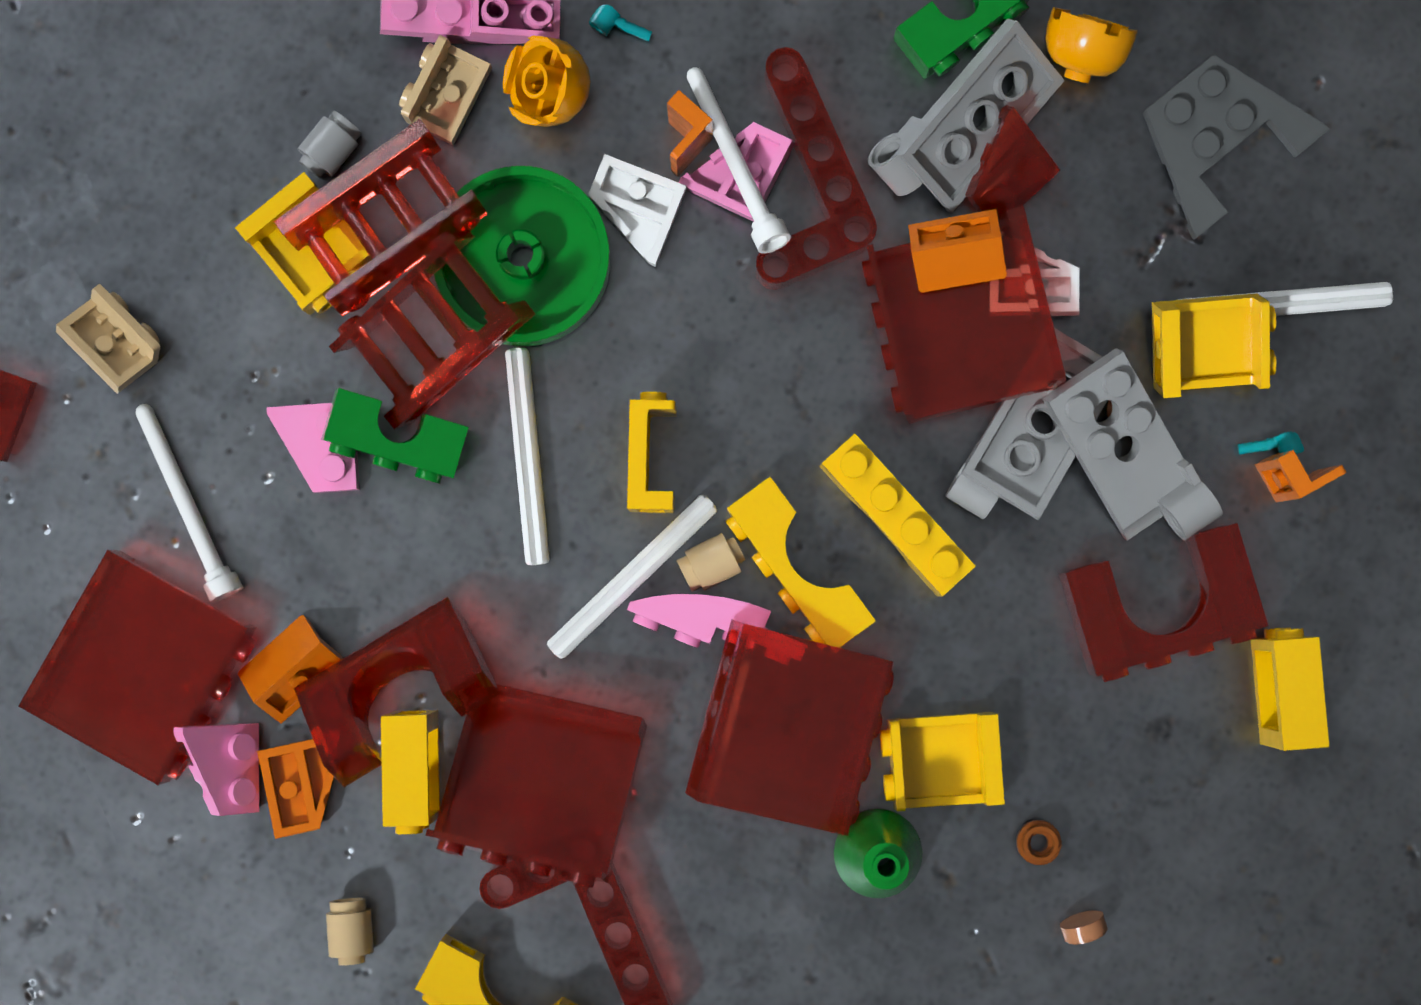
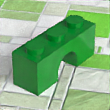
[893,0,1030,80]
[321,388,469,484]

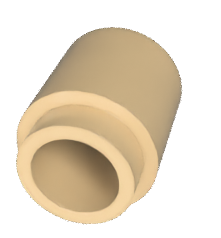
[676,533,745,592]
[326,897,374,965]

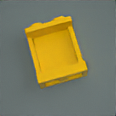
[235,172,378,315]
[1152,293,1276,398]
[627,392,677,513]
[880,712,1005,812]

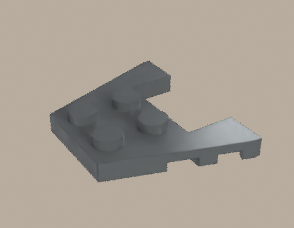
[1143,55,1330,239]

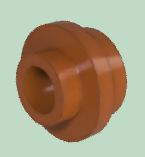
[1016,820,1062,865]

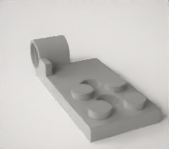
[868,18,1065,213]
[945,325,1108,520]
[1042,348,1223,541]

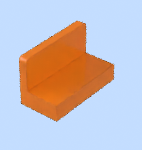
[667,90,713,177]
[908,209,1007,293]
[1255,450,1347,503]
[238,615,347,724]

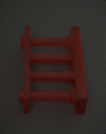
[274,118,488,317]
[329,230,535,430]

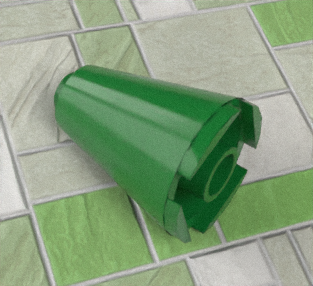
[834,809,923,898]

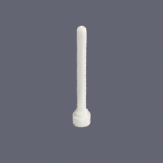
[687,67,791,254]
[136,404,243,603]

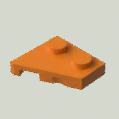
[257,732,345,839]

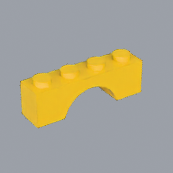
[819,434,976,596]
[725,477,876,653]
[415,934,579,1005]

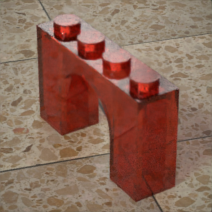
[1058,523,1268,682]
[294,597,501,787]

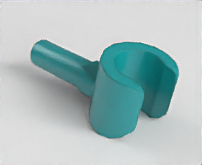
[589,5,652,41]
[1237,431,1304,455]

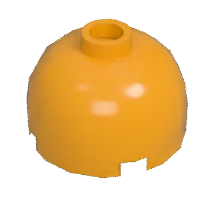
[1045,7,1138,84]
[503,35,591,127]

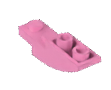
[380,0,560,44]
[627,594,806,665]

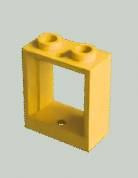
[1251,627,1329,751]
[381,710,441,834]

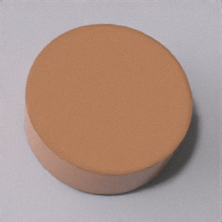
[1060,910,1108,945]

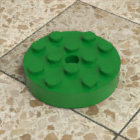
[431,166,611,347]

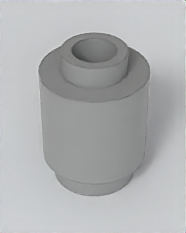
[297,111,362,178]

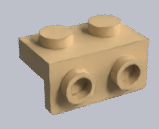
[399,35,492,146]
[56,284,161,394]

